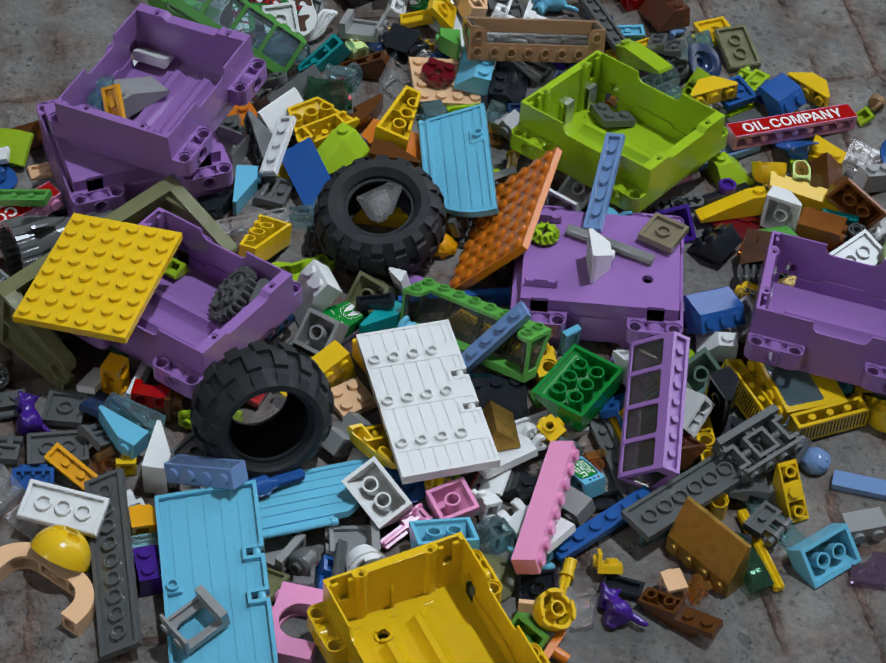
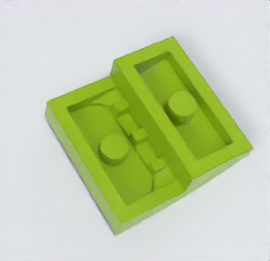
[0,128,34,167]

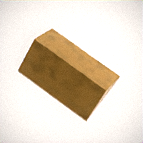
[482,400,521,452]

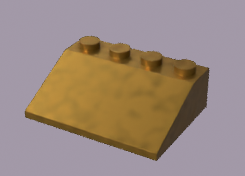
[665,496,751,598]

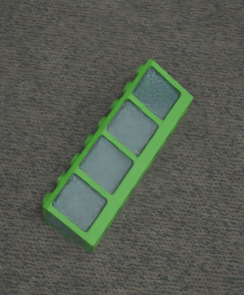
[166,0,307,75]

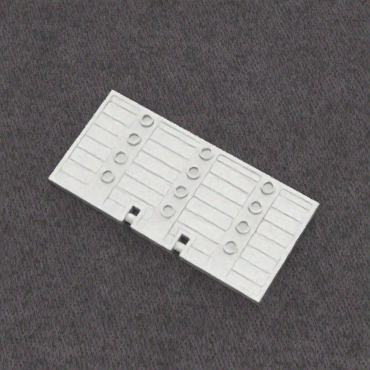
[356,319,500,484]

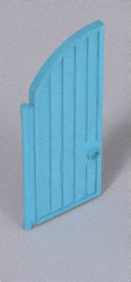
[417,103,499,217]
[259,457,369,539]

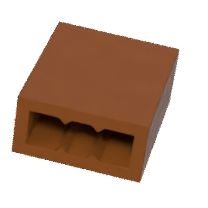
[795,206,849,250]

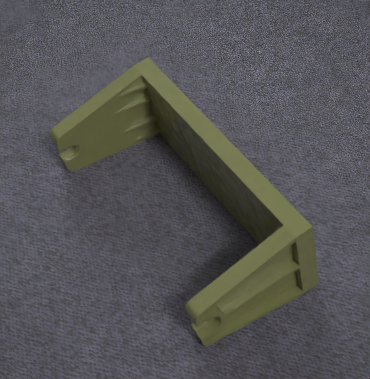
[0,175,239,390]

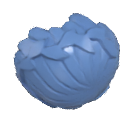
[799,447,831,475]

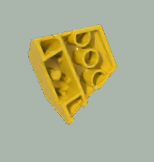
[287,96,360,149]
[347,423,397,469]

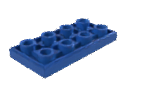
[282,137,331,212]

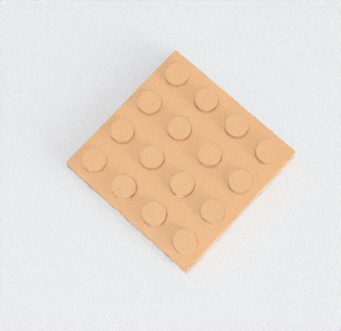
[408,57,482,108]

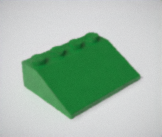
[531,344,624,433]

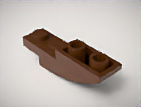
[637,586,723,640]

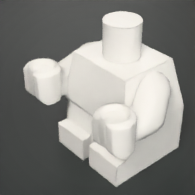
[471,489,503,522]

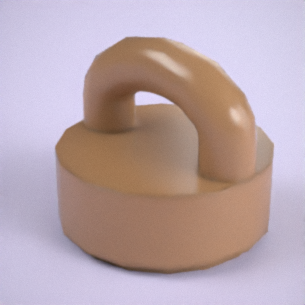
[868,94,886,112]

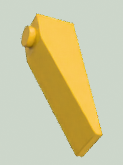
[694,186,768,223]

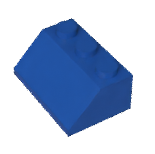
[683,286,746,334]

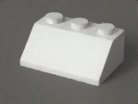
[257,87,304,136]
[341,456,413,529]

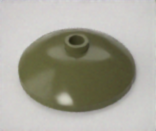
[466,553,517,603]

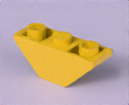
[787,72,830,108]
[690,75,738,105]
[772,459,809,523]

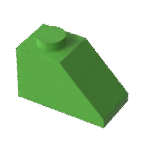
[435,28,461,61]

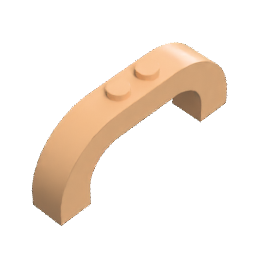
[0,542,96,637]

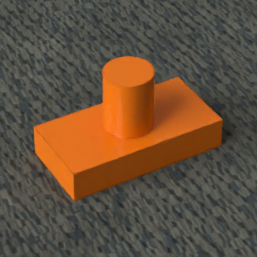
[543,630,571,663]

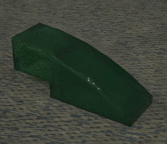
[738,533,774,595]

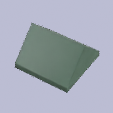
[686,347,721,395]

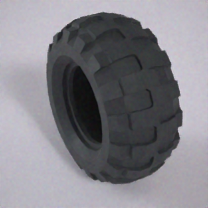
[314,155,446,282]

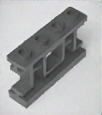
[711,404,806,484]

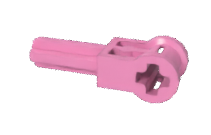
[380,503,435,550]

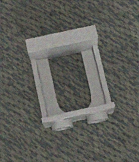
[159,584,230,655]

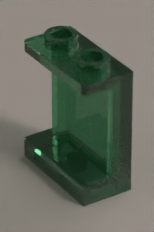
[306,76,353,115]

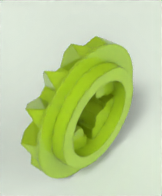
[532,221,560,245]

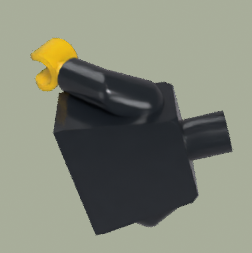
[382,22,435,65]

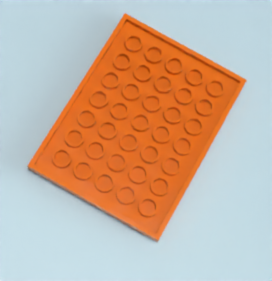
[449,147,562,291]

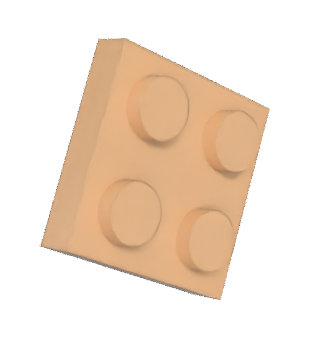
[331,377,377,419]

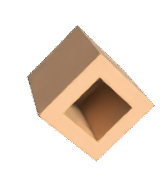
[658,568,689,600]

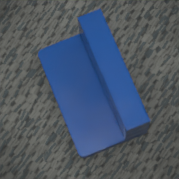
[599,392,626,429]

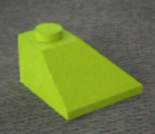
[706,151,755,186]

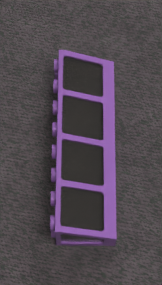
[617,331,690,492]

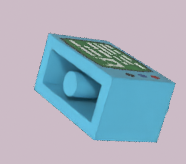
[570,456,606,498]

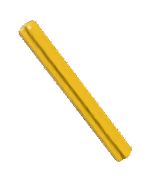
[737,509,785,592]

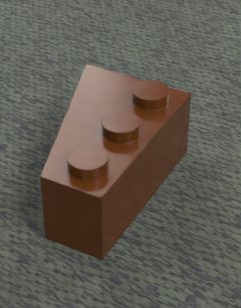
[740,228,803,267]

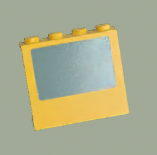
[747,359,847,425]

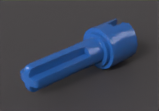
[248,468,305,498]

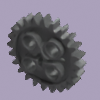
[208,265,258,323]

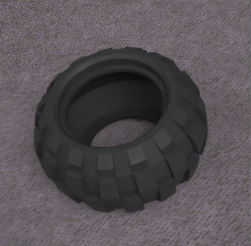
[190,341,334,479]

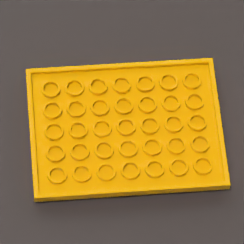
[12,213,183,344]

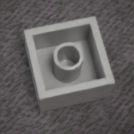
[292,307,350,354]

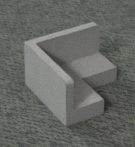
[217,124,250,171]

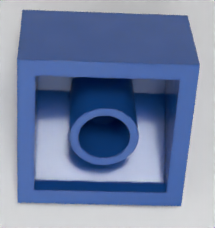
[758,73,807,117]

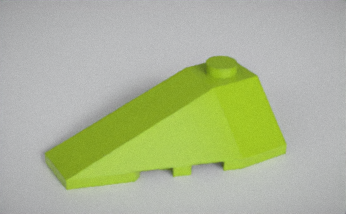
[615,39,673,74]
[317,122,370,175]

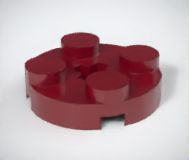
[421,58,456,88]

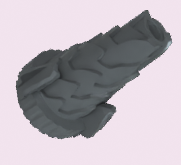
[0,209,113,276]

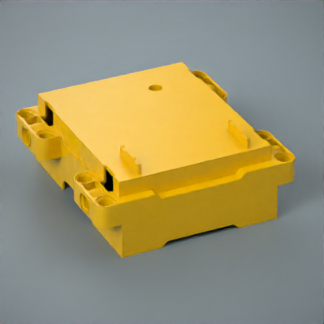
[307,532,551,663]

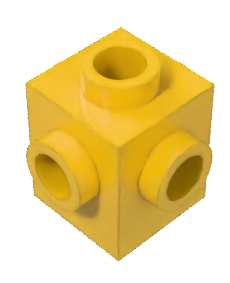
[536,414,568,445]

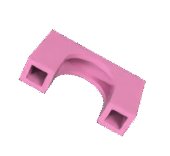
[272,581,323,663]

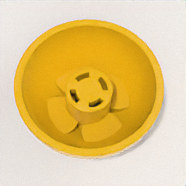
[30,525,91,572]

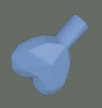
[668,27,687,39]

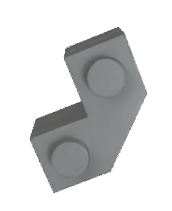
[320,411,373,458]

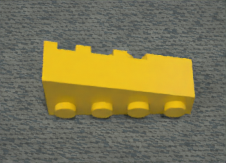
[373,85,421,151]
[767,171,839,216]
[238,214,292,261]
[276,340,357,402]

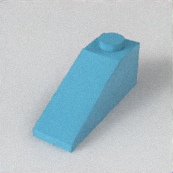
[233,165,262,215]
[98,405,149,460]

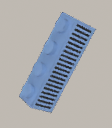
[164,454,248,490]

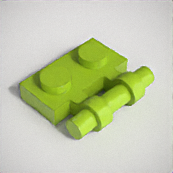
[733,66,770,93]

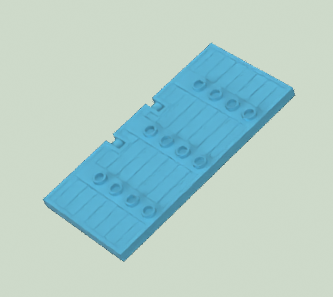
[154,480,279,663]

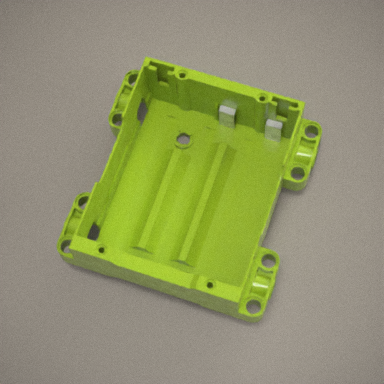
[510,50,728,214]

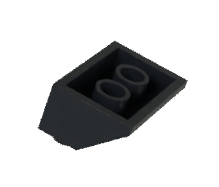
[488,61,529,112]
[705,366,740,437]
[470,376,528,420]

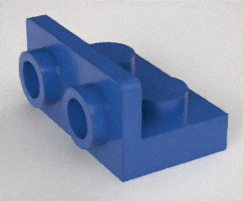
[12,464,56,494]

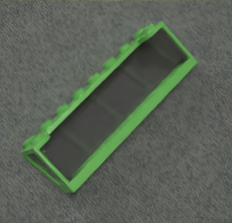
[400,278,552,383]

